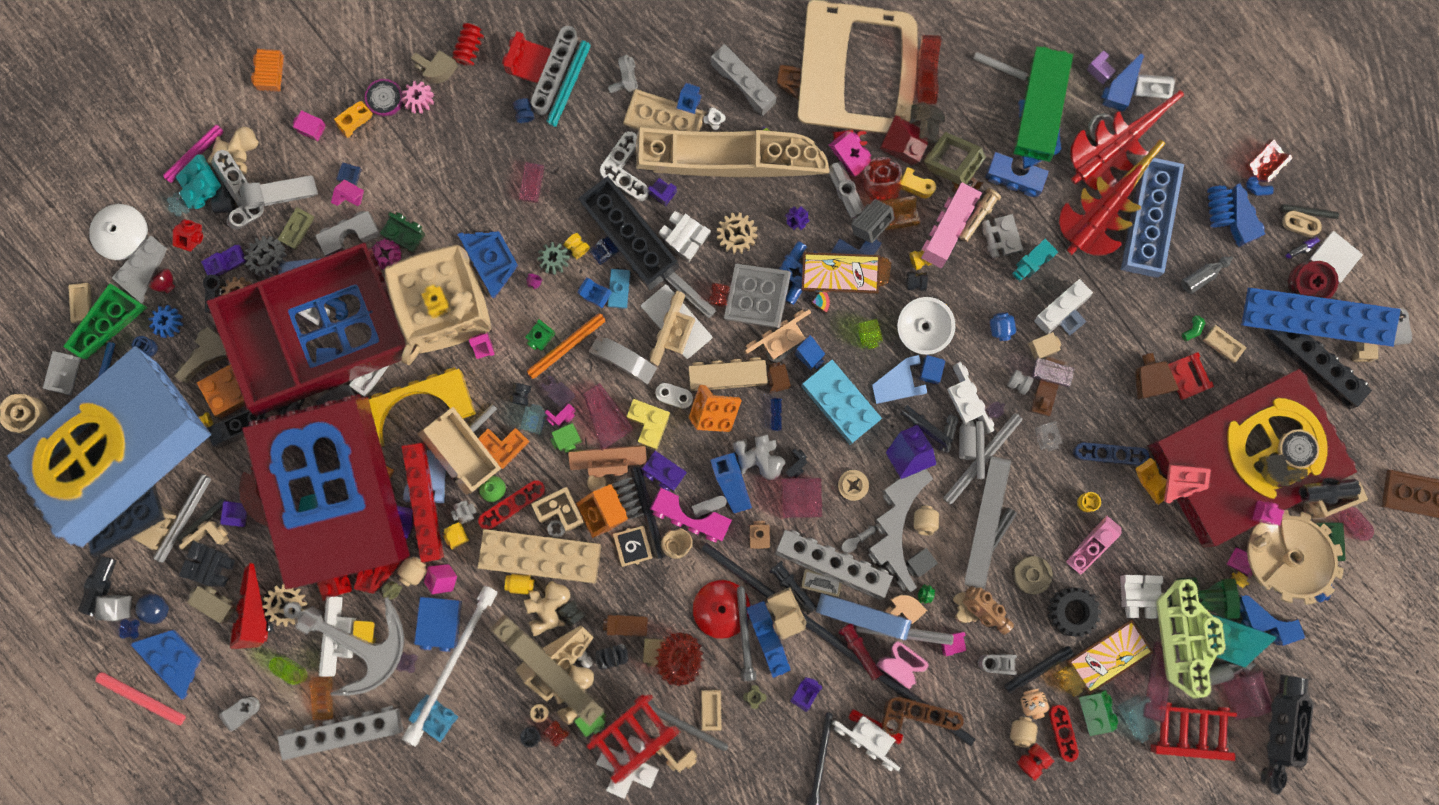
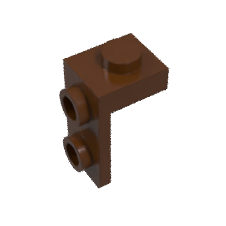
[603,615,648,636]

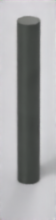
[1281,204,1339,219]
[177,498,225,543]

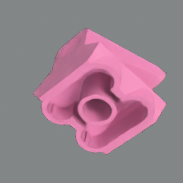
[876,642,928,689]

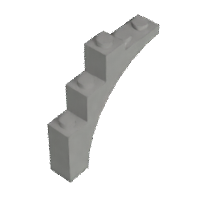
[868,469,933,592]

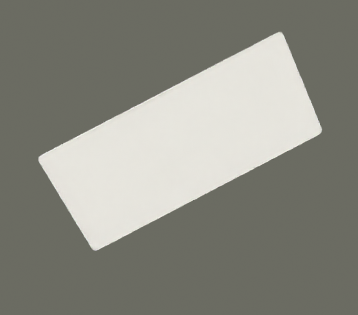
[641,284,713,359]

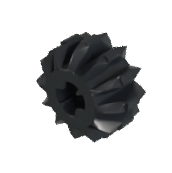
[595,644,629,670]

